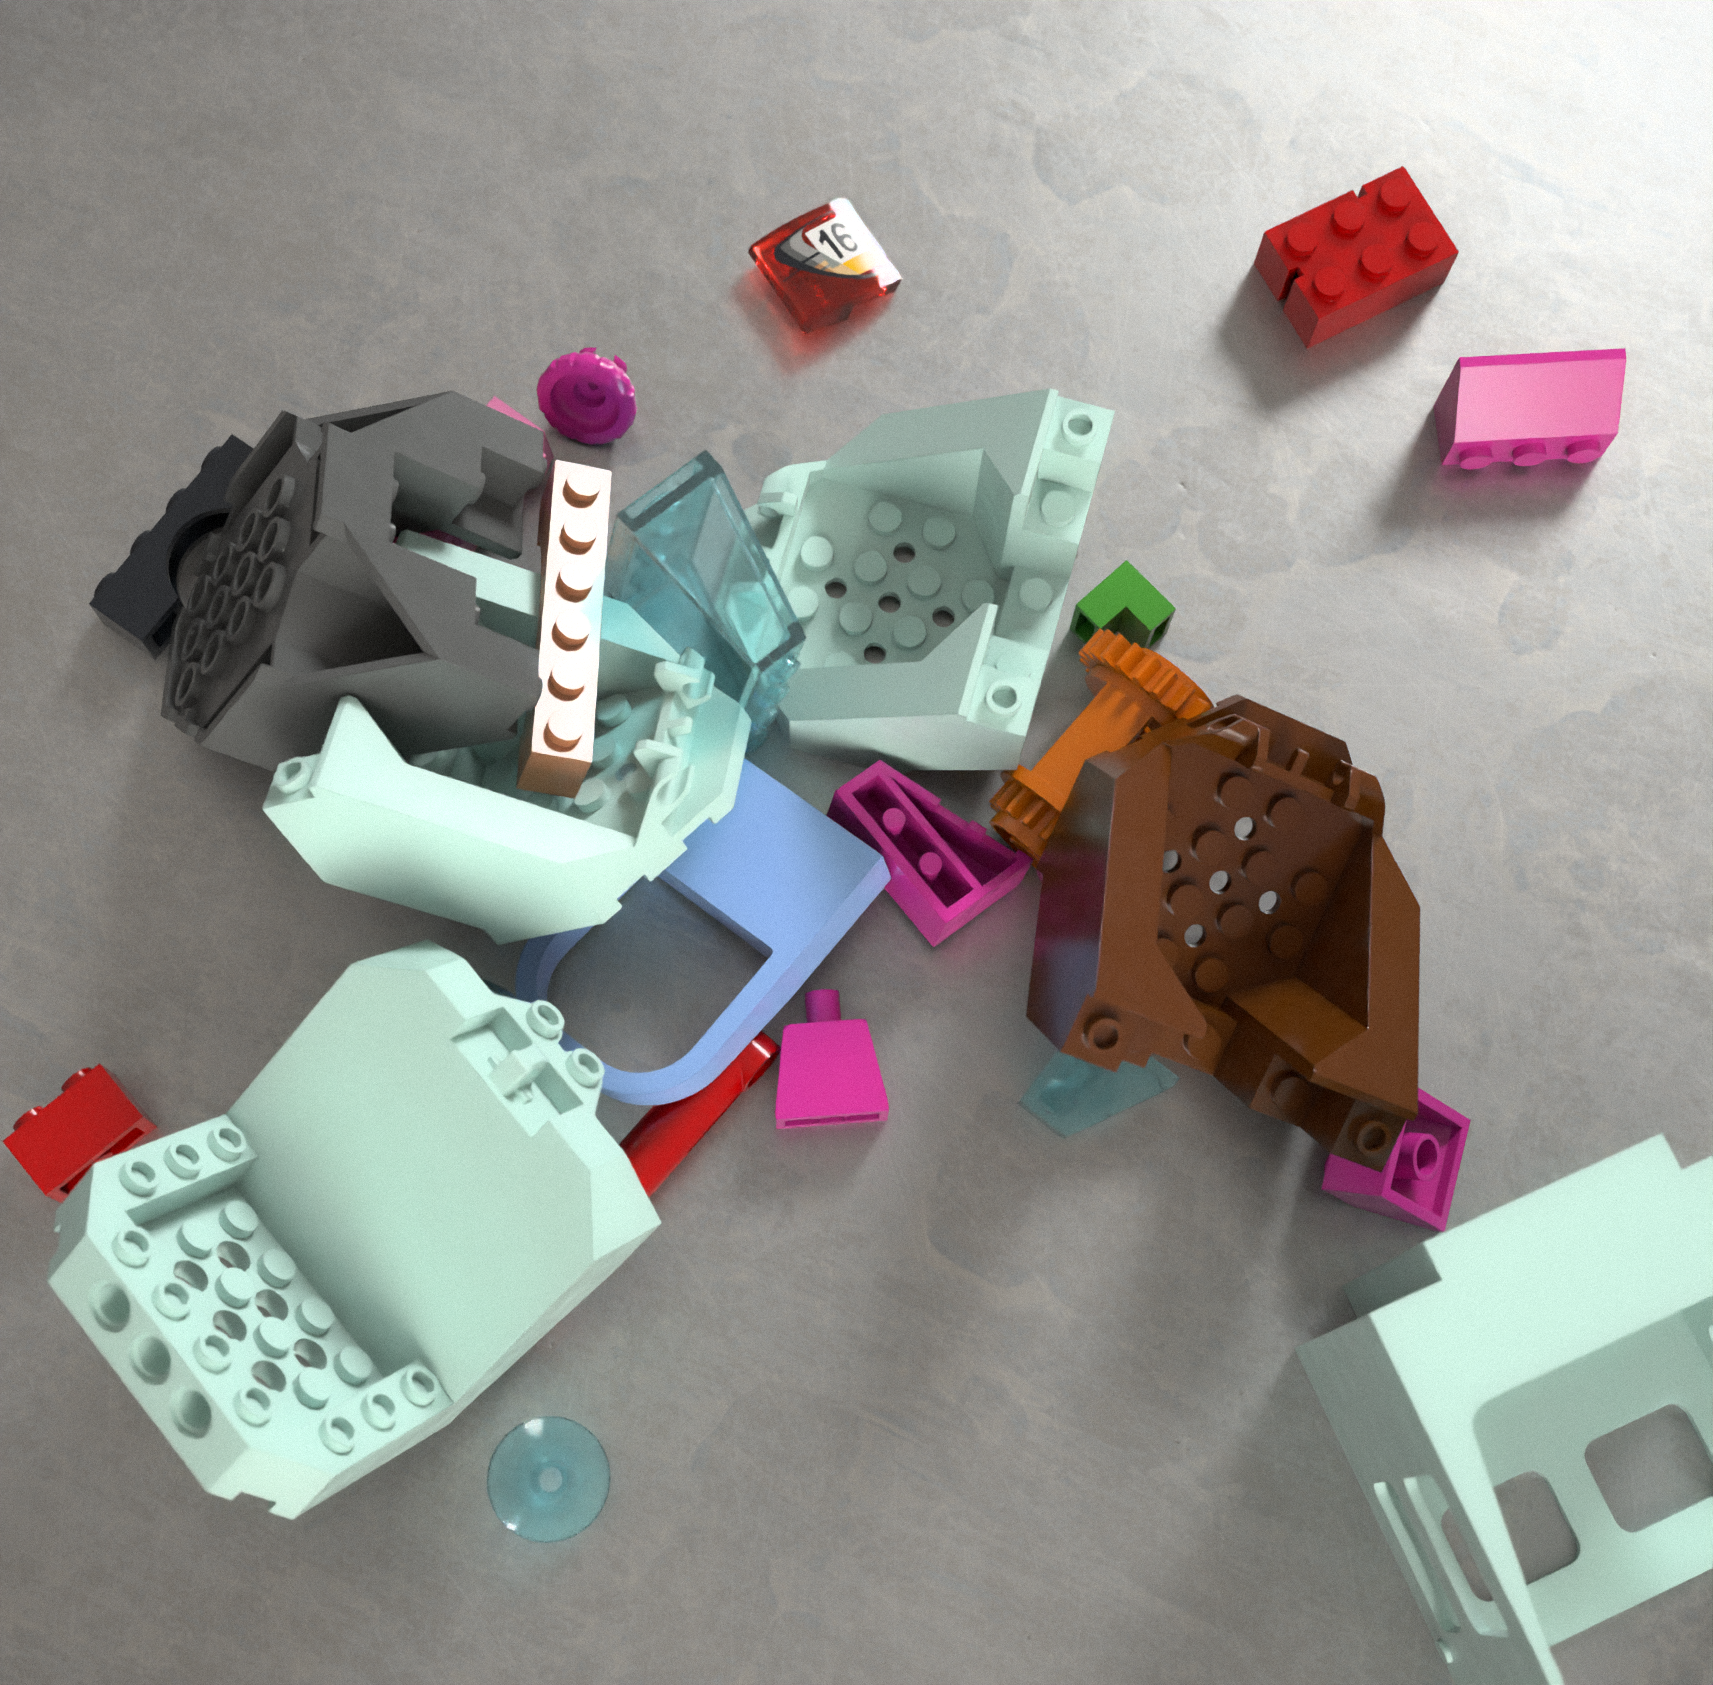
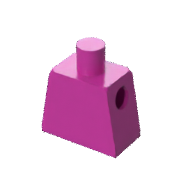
[775,989,889,1129]

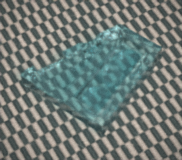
[1017,1050,1180,1140]

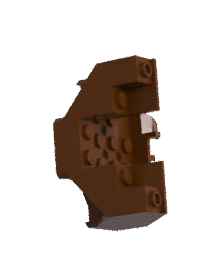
[1026,694,1420,1173]

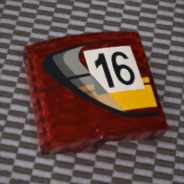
[748,197,902,334]

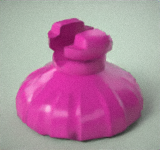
[536,348,638,445]

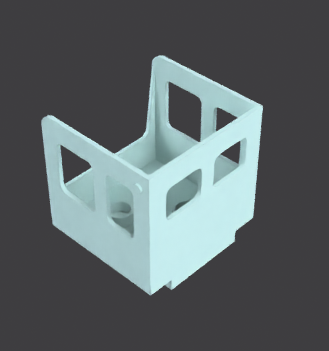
[1294,1133,1713,1685]

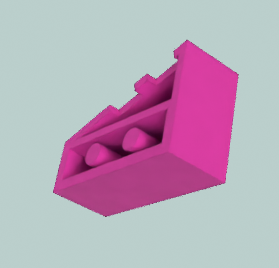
[826,760,1034,948]

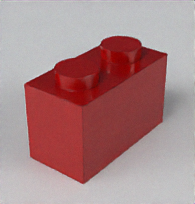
[2,1063,157,1204]

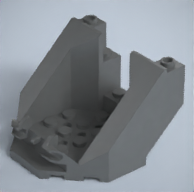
[160,391,547,772]

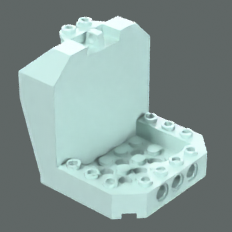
[47,939,662,1519]

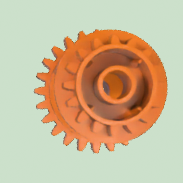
[989,628,1215,869]

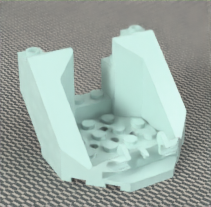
[714,388,1115,775]
[262,530,752,945]

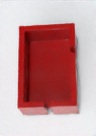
[1254,166,1459,349]

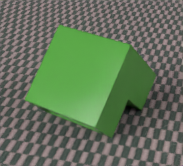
[1069,560,1176,649]

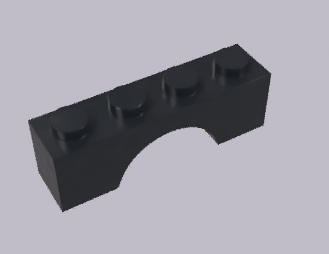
[89,434,254,660]

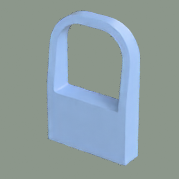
[515,758,892,1105]

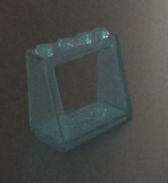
[603,450,807,757]

